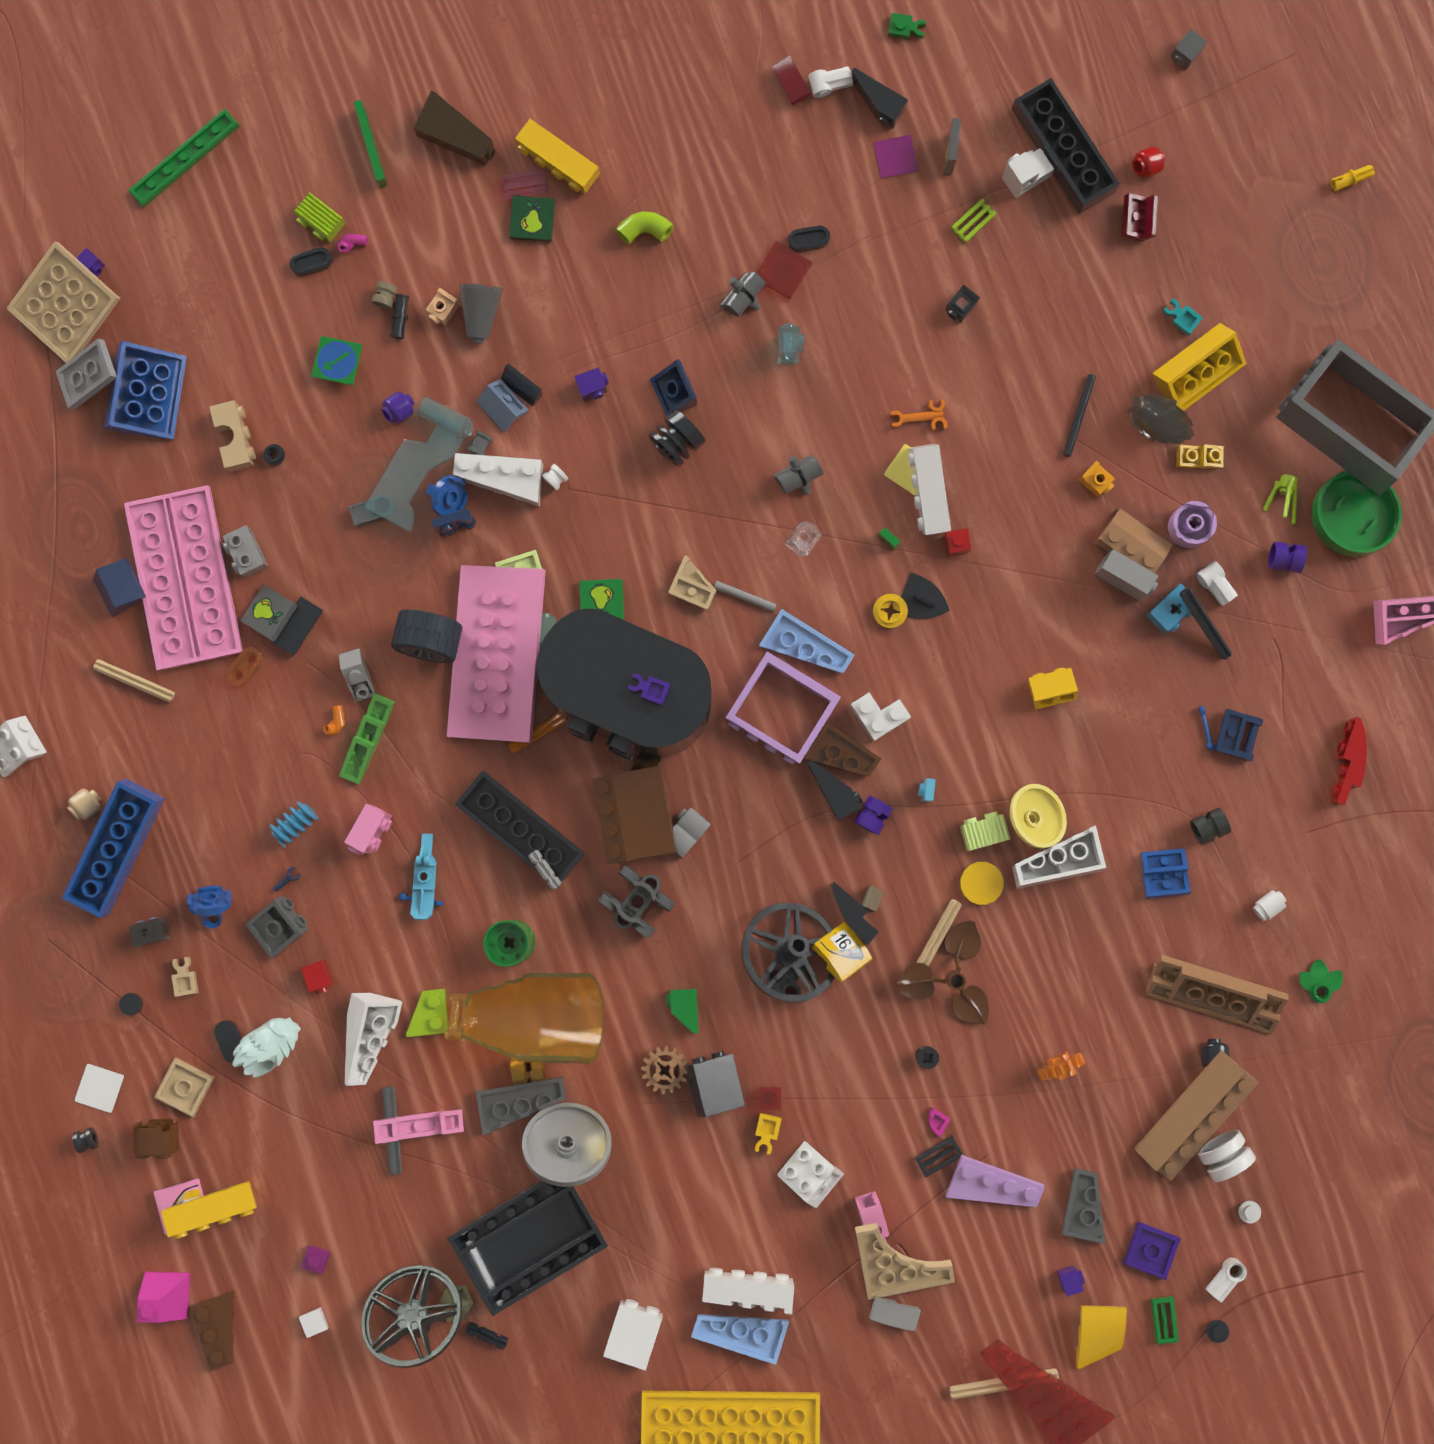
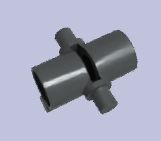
[720,271,766,317]
[773,455,824,495]

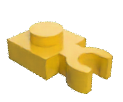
[755,1113,782,1154]

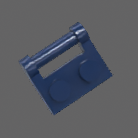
[431,509,476,537]
[1214,709,1263,762]

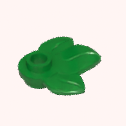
[1299,959,1343,1003]

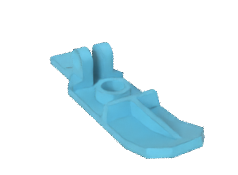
[410,834,437,920]

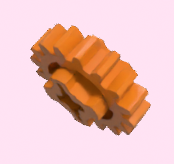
[1037,1052,1086,1082]

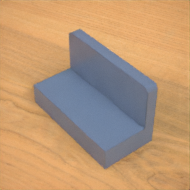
[477,379,529,432]

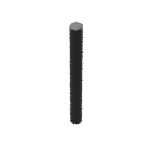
[1063,374,1096,457]

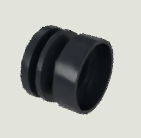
[648,409,706,467]

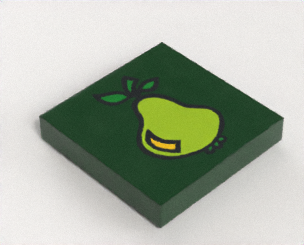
[509,196,555,242]

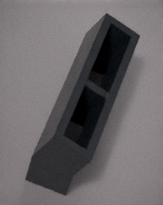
[271,596,323,656]

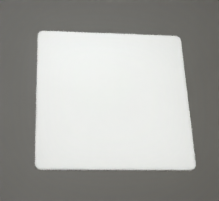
[75,1064,124,1113]

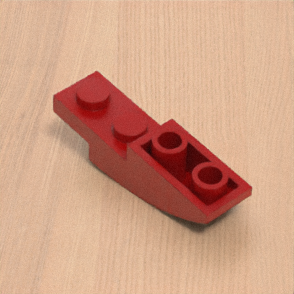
[1330,717,1367,806]

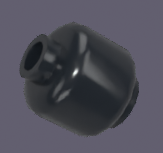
[1200,1039,1230,1068]

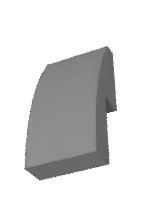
[869,1297,921,1331]

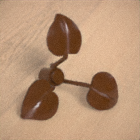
[896,921,989,1025]

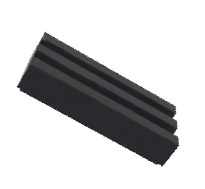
[914,1135,963,1177]

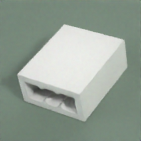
[603,1299,663,1371]

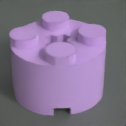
[1168,501,1217,548]

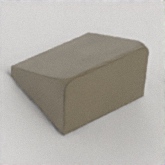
[861,886,883,911]

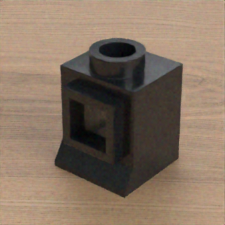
[945,284,980,323]

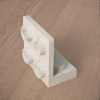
[778,1142,844,1208]

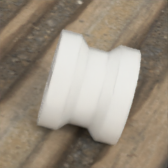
[542,464,569,491]

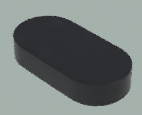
[788,225,830,252]
[290,247,333,276]
[214,1020,242,1063]

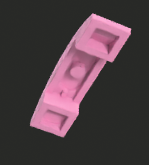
[373,1109,464,1144]

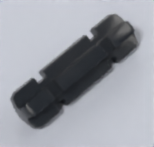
[465,1322,508,1350]

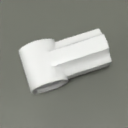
[808,66,853,98]
[1196,561,1238,607]
[1205,1257,1247,1303]

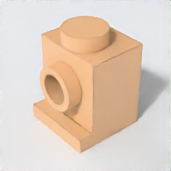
[426,288,460,326]

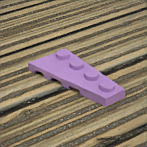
[946,1155,1045,1207]

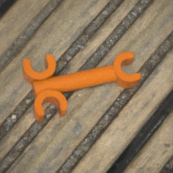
[890,399,947,431]

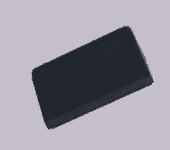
[501,364,543,406]

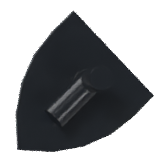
[896,572,950,619]

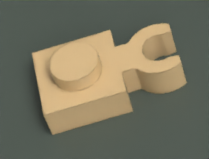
[171,957,199,997]

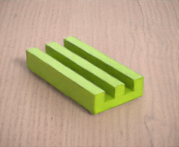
[951,198,997,244]

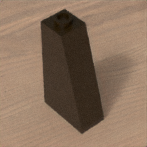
[414,91,495,166]

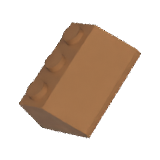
[1095,508,1172,573]

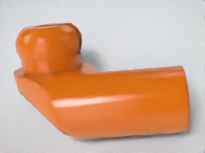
[323,705,345,736]

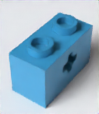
[1146,583,1192,634]

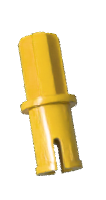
[1331,165,1375,192]

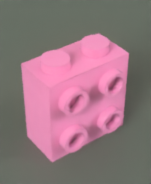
[344,804,392,855]

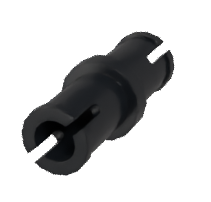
[390,294,409,339]

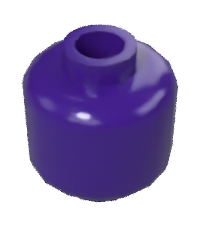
[381,392,414,424]

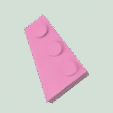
[1373,596,1434,645]

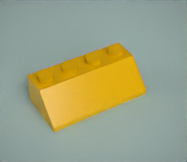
[1153,323,1247,414]

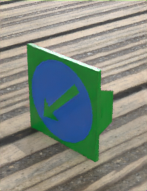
[311,336,363,386]

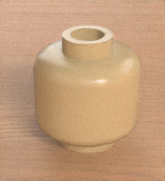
[67,789,101,821]

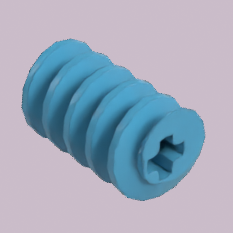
[269,801,319,848]

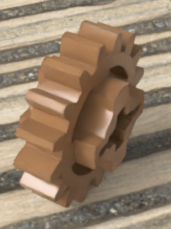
[641,1045,688,1094]

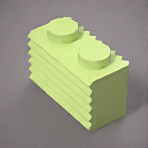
[959,811,1010,851]

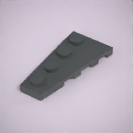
[476,1076,567,1135]

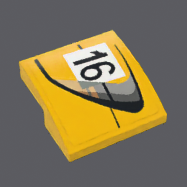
[813,922,872,983]

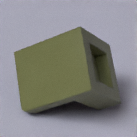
[438,1285,473,1323]

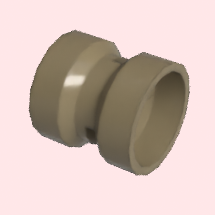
[371,281,398,309]

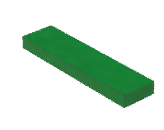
[353,100,387,188]

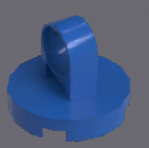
[426,475,468,517]
[187,885,232,928]

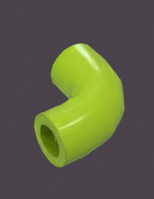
[615,211,674,244]

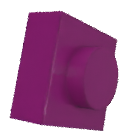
[301,1245,331,1274]

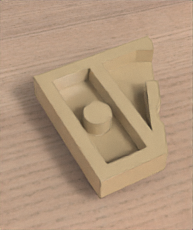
[668,555,716,611]

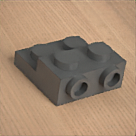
[245,896,309,959]

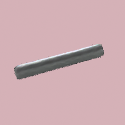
[382,1086,402,1175]

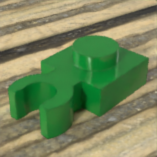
[888,13,926,39]

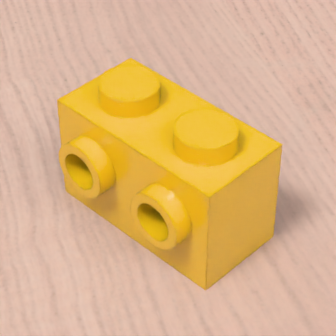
[1029,668,1078,710]

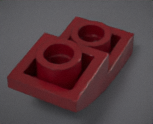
[772,56,811,105]

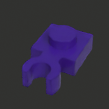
[628,674,671,706]

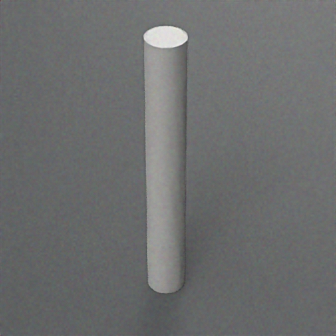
[714,581,777,612]

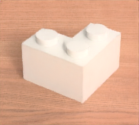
[1002,148,1054,198]
[850,692,911,742]

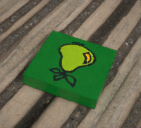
[579,579,624,620]

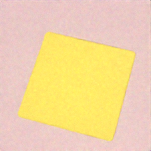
[884,444,916,495]

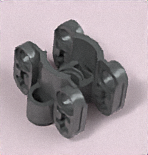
[598,865,676,939]

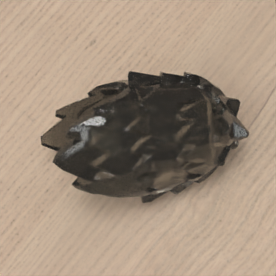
[1127,394,1194,444]

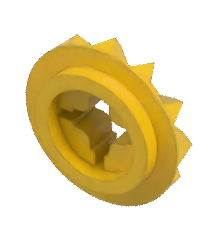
[873,594,908,628]

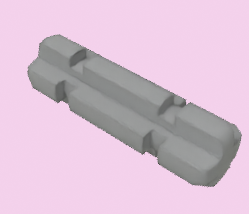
[528,850,561,890]

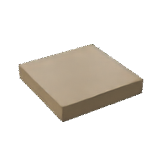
[154,1057,215,1118]

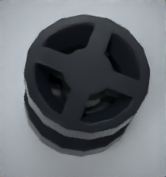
[916,1046,939,1069]
[73,1127,99,1154]

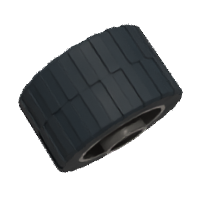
[391,609,463,663]

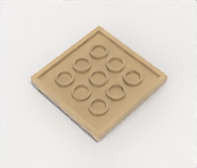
[6,242,121,363]

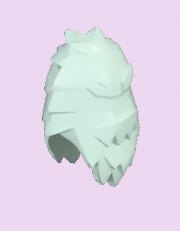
[232,1017,301,1078]

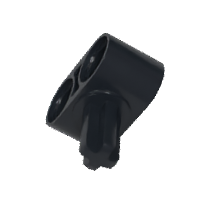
[765,966,805,995]

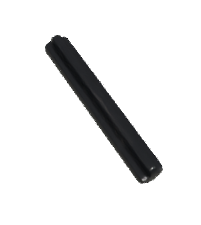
[1179,588,1232,660]

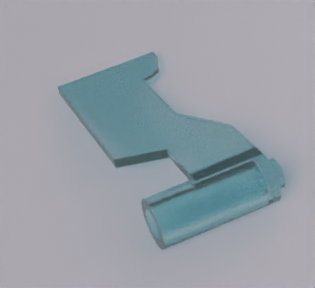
[365,396,474,532]

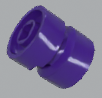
[1268,541,1307,573]
[854,795,893,836]

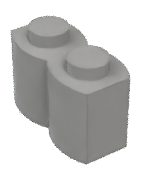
[673,808,711,858]

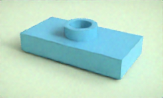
[918,778,936,803]

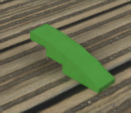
[339,693,395,785]

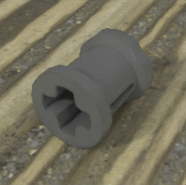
[467,431,494,455]

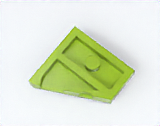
[406,988,450,1037]

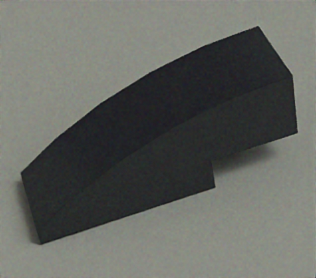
[830,882,879,945]

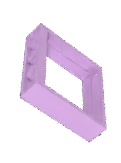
[726,652,841,765]

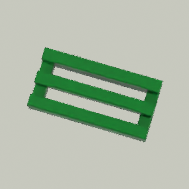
[1150,1296,1179,1344]

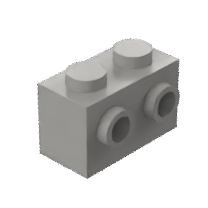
[223,525,269,578]

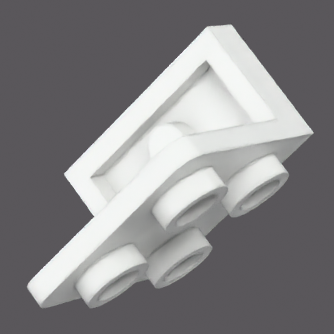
[0,716,47,777]

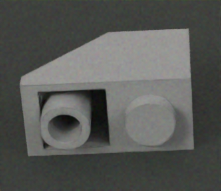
[339,648,375,702]

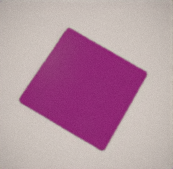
[874,135,918,178]

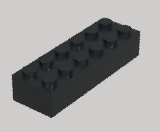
[1012,78,1120,214]
[455,770,586,884]

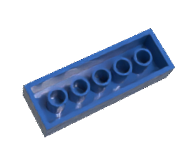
[62,779,165,918]

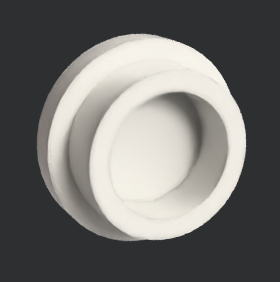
[1238,1200,1261,1223]

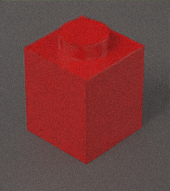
[943,528,972,557]
[301,960,334,995]

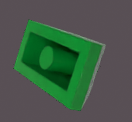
[666,988,698,1034]

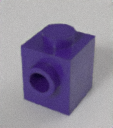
[574,367,609,401]

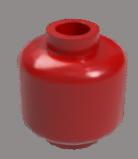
[1132,147,1165,178]

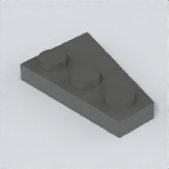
[1061,1168,1106,1244]

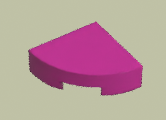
[928,1107,951,1138]

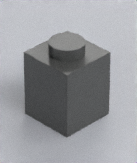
[1171,29,1207,69]

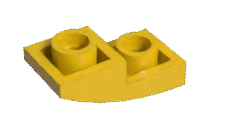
[1176,445,1224,468]

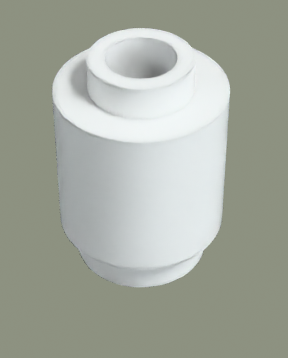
[1252,890,1287,922]

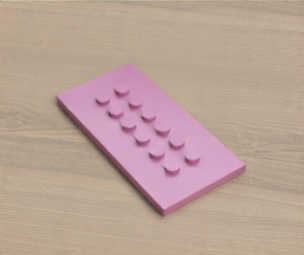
[124,485,243,671]
[447,565,546,743]

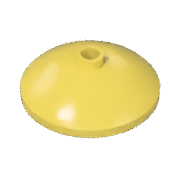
[1010,784,1067,849]

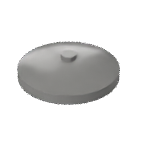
[522,1103,611,1187]

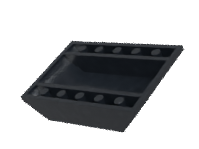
[447,1180,608,1316]

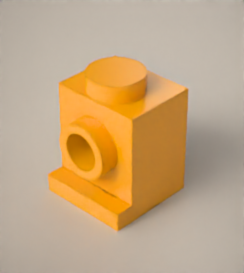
[1079,460,1115,497]

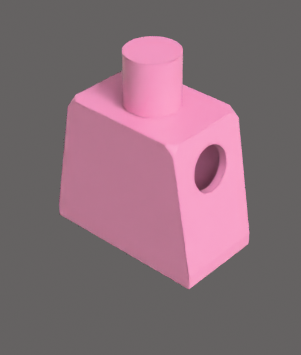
[854,1191,889,1241]

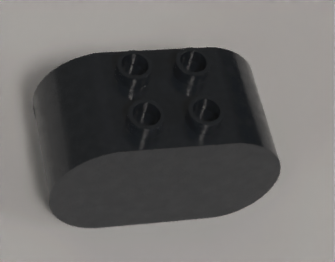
[537,609,712,761]

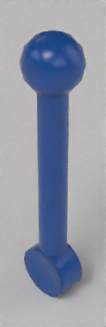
[1198,706,1215,751]
[399,892,443,906]

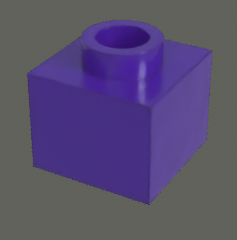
[77,248,105,277]
[1057,1265,1085,1297]

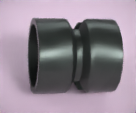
[1190,808,1231,846]

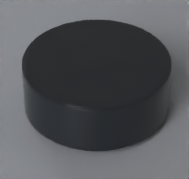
[119,993,143,1015]

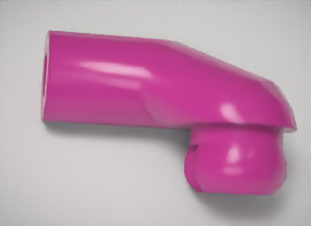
[337,233,368,253]

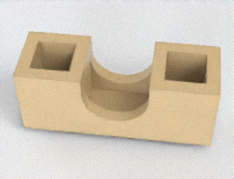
[209,400,256,473]

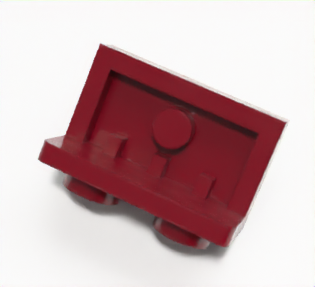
[1122,193,1158,242]

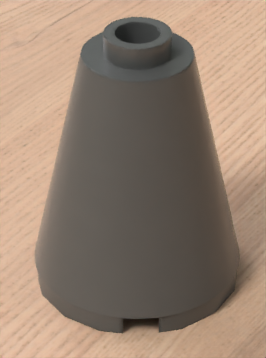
[460,284,503,343]

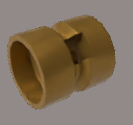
[510,1052,545,1085]

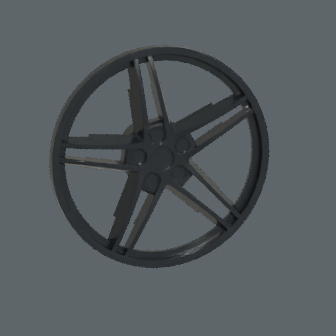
[741,903,835,1003]

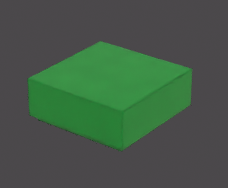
[878,528,900,551]

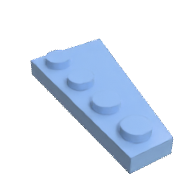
[759,609,855,673]
[691,1314,789,1365]

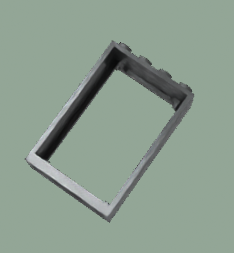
[1276,339,1434,495]

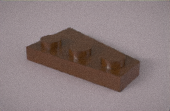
[804,722,881,777]
[190,1290,234,1371]

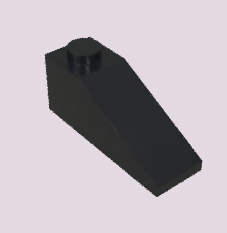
[851,68,908,129]
[807,760,863,821]

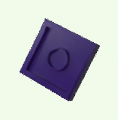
[1123,1221,1181,1280]

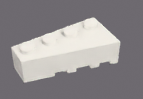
[453,453,543,507]
[1012,825,1106,889]
[702,1268,794,1314]

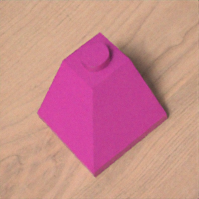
[137,1271,190,1323]

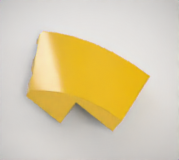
[1076,1305,1127,1369]

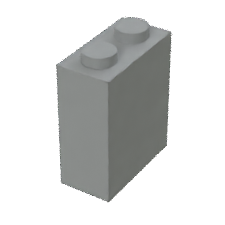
[1094,549,1158,601]

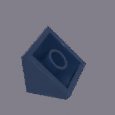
[650,359,697,416]
[93,559,146,617]

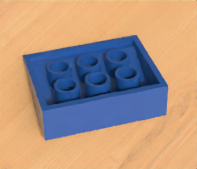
[104,341,187,440]

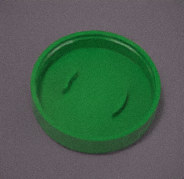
[1311,471,1402,557]

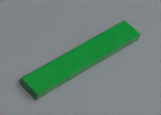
[128,108,240,208]

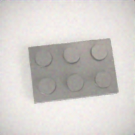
[56,339,117,410]

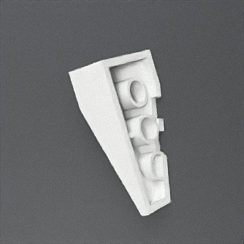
[345,993,402,1086]

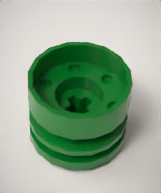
[483,919,535,967]

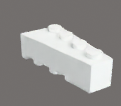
[908,444,951,535]

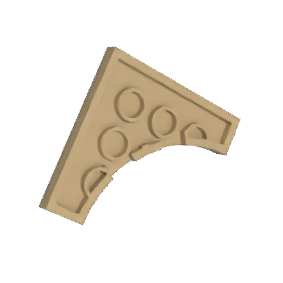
[855,1223,955,1300]

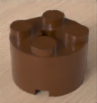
[133,1119,179,1159]

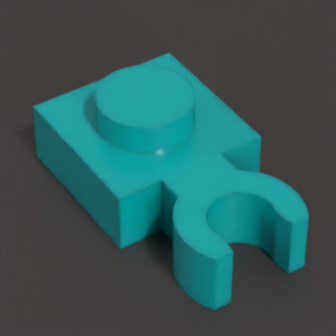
[1162,299,1203,336]

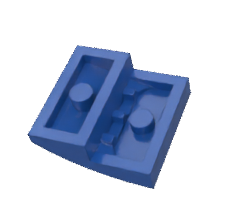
[1141,848,1191,899]

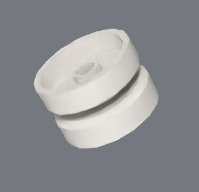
[1197,1129,1256,1182]

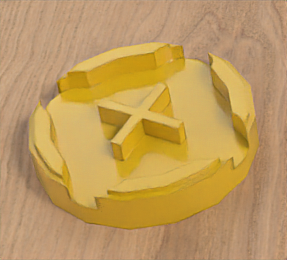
[960,862,1004,905]

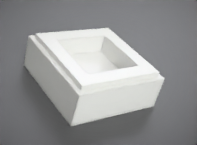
[299,1307,329,1338]

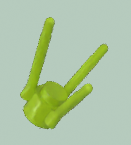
[1263,474,1298,525]

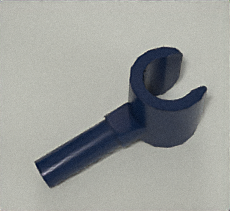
[273,867,301,891]

